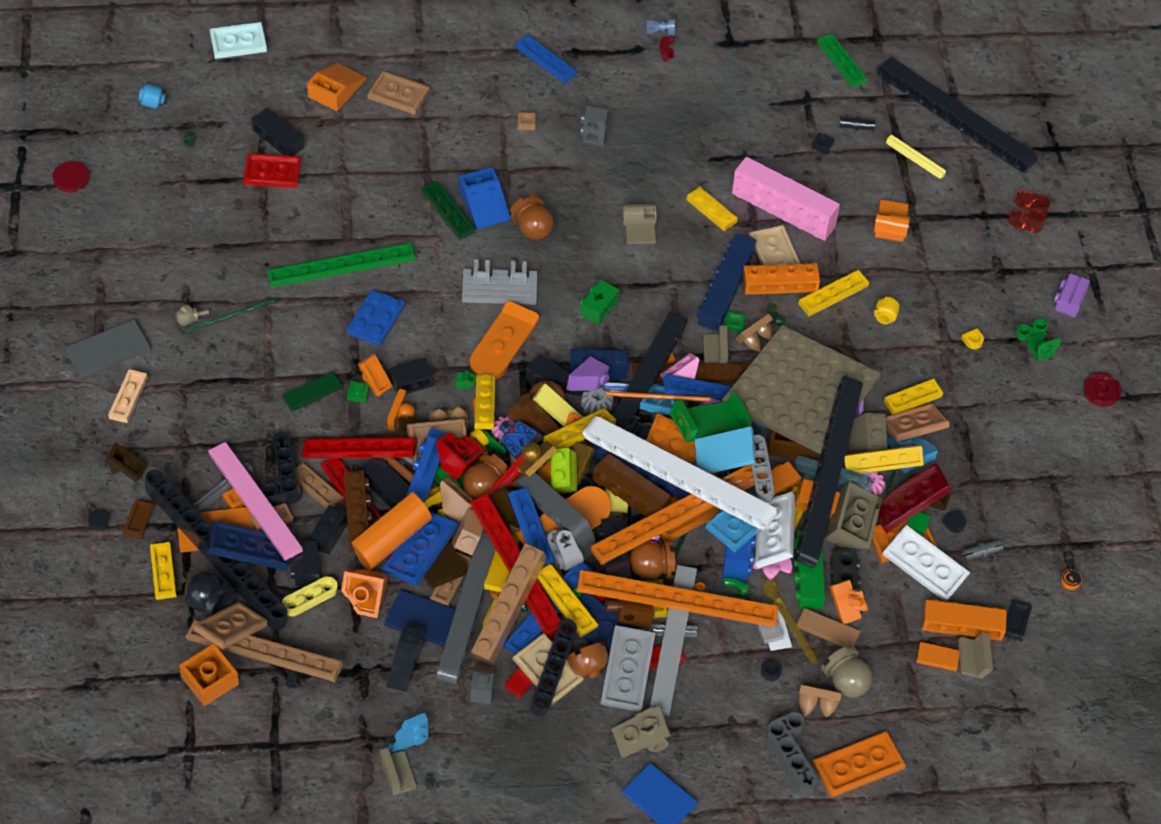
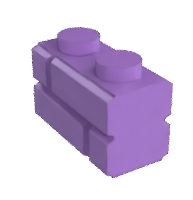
[1054,273,1090,317]

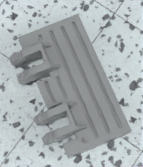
[462,259,537,305]

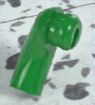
[723,577,750,596]

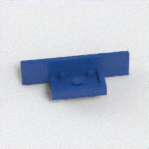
[407,427,446,502]

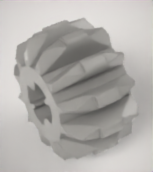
[581,386,613,414]

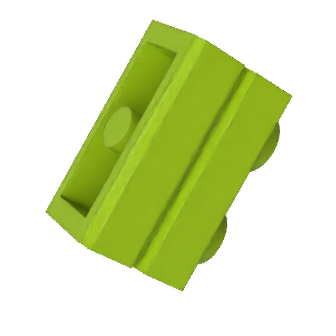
[551,448,577,494]

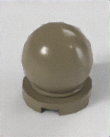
[821,645,873,698]

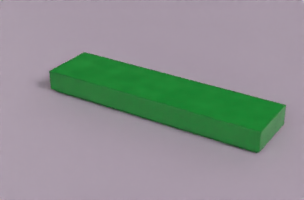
[817,33,868,88]

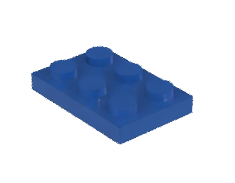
[347,289,405,347]

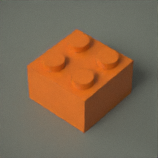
[179,644,239,706]

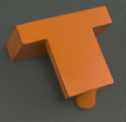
[829,579,868,624]

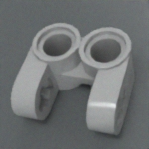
[546,530,584,571]

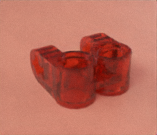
[1008,190,1050,233]

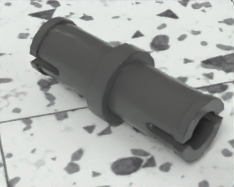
[962,539,1003,561]

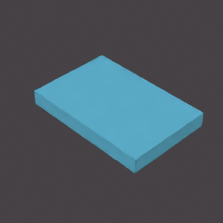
[695,426,756,474]

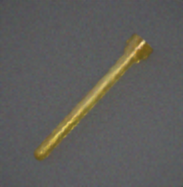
[761,580,817,664]

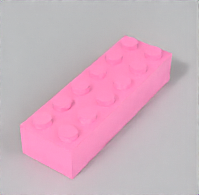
[732,157,840,241]

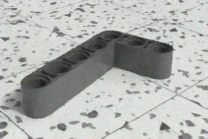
[515,473,596,561]

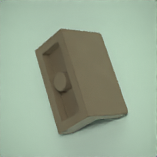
[703,326,728,363]
[958,633,993,679]
[380,748,416,796]

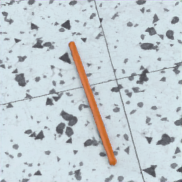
[605,391,712,402]

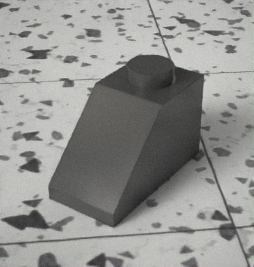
[471,664,496,704]

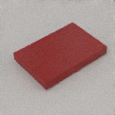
[243,153,301,188]

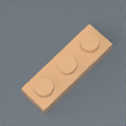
[108,369,148,423]

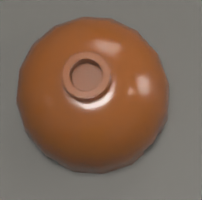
[567,643,609,679]

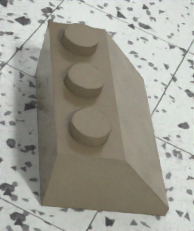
[848,413,888,474]
[825,482,882,549]

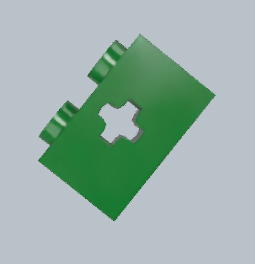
[579,280,620,325]

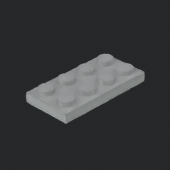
[600,625,655,712]

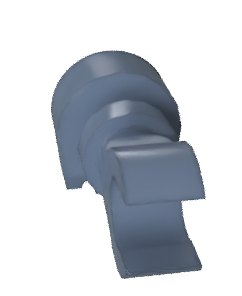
[646,19,675,35]

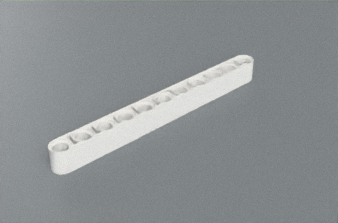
[582,416,777,530]

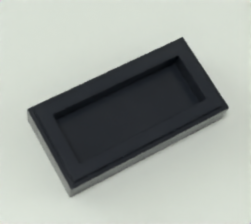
[1004,600,1032,642]

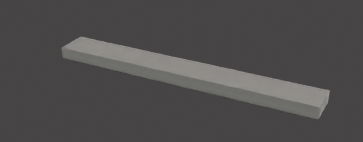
[650,565,697,716]

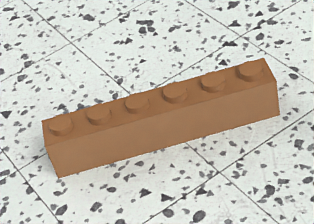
[471,543,547,666]

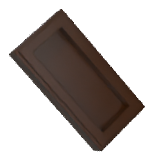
[122,499,155,540]

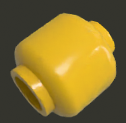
[874,296,900,324]

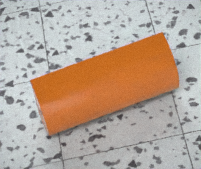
[351,492,432,570]

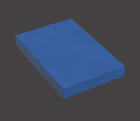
[622,763,698,824]

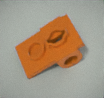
[874,199,910,242]

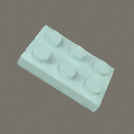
[210,22,267,59]

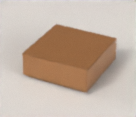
[518,112,536,130]

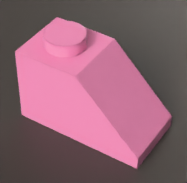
[660,353,699,379]

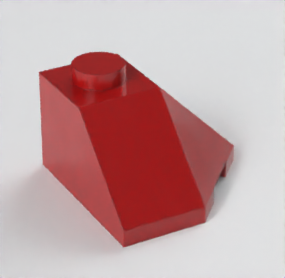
[436,432,486,481]

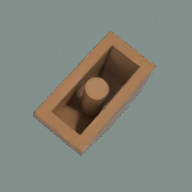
[440,477,474,523]
[451,508,483,555]

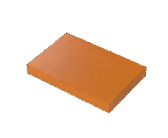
[871,519,937,563]

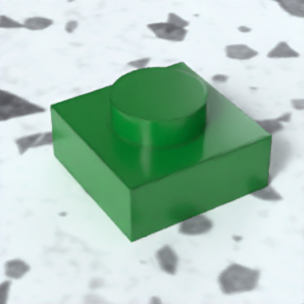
[347,381,370,403]

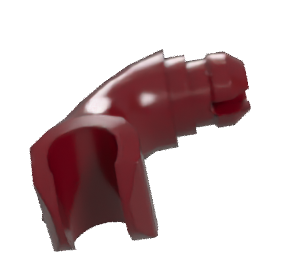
[659,35,674,62]

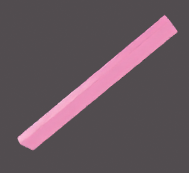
[208,442,303,560]

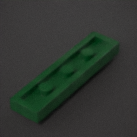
[422,181,475,240]

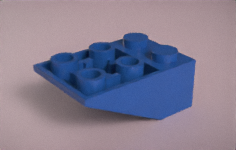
[459,167,511,229]

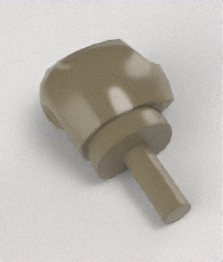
[176,305,209,326]

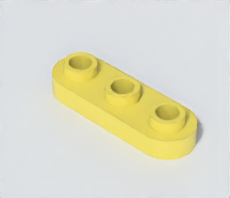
[282,577,338,616]

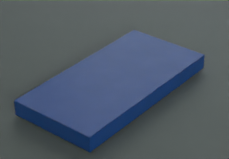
[382,511,459,586]

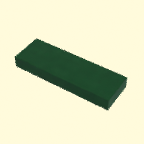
[282,371,342,412]

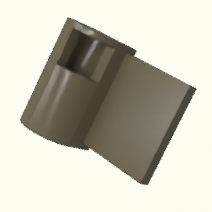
[622,203,657,244]
[611,706,671,758]

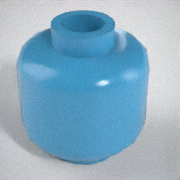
[138,84,165,109]

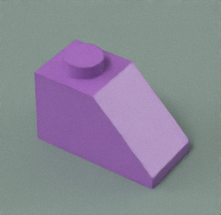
[567,356,609,391]

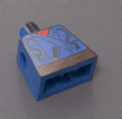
[499,420,544,460]

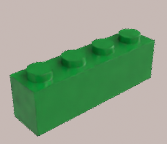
[793,530,825,610]

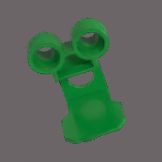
[1016,319,1062,362]

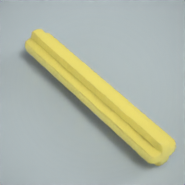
[886,135,946,179]

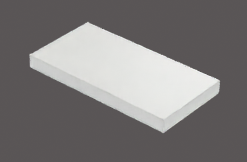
[755,492,795,568]
[882,525,970,602]

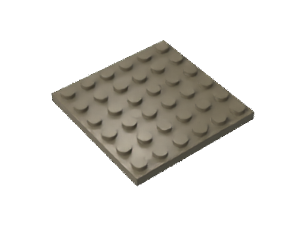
[722,325,880,454]

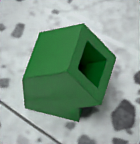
[456,370,476,390]

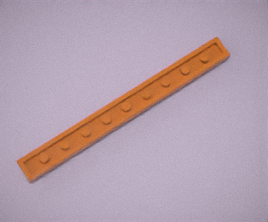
[591,459,767,565]
[577,570,778,627]

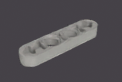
[751,435,774,502]

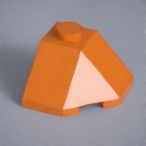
[341,570,389,618]

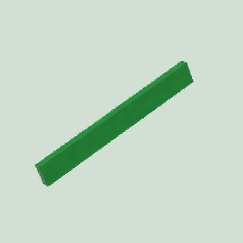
[267,243,416,288]

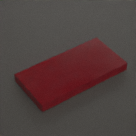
[878,463,952,533]

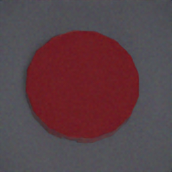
[52,161,89,193]
[1083,373,1122,407]

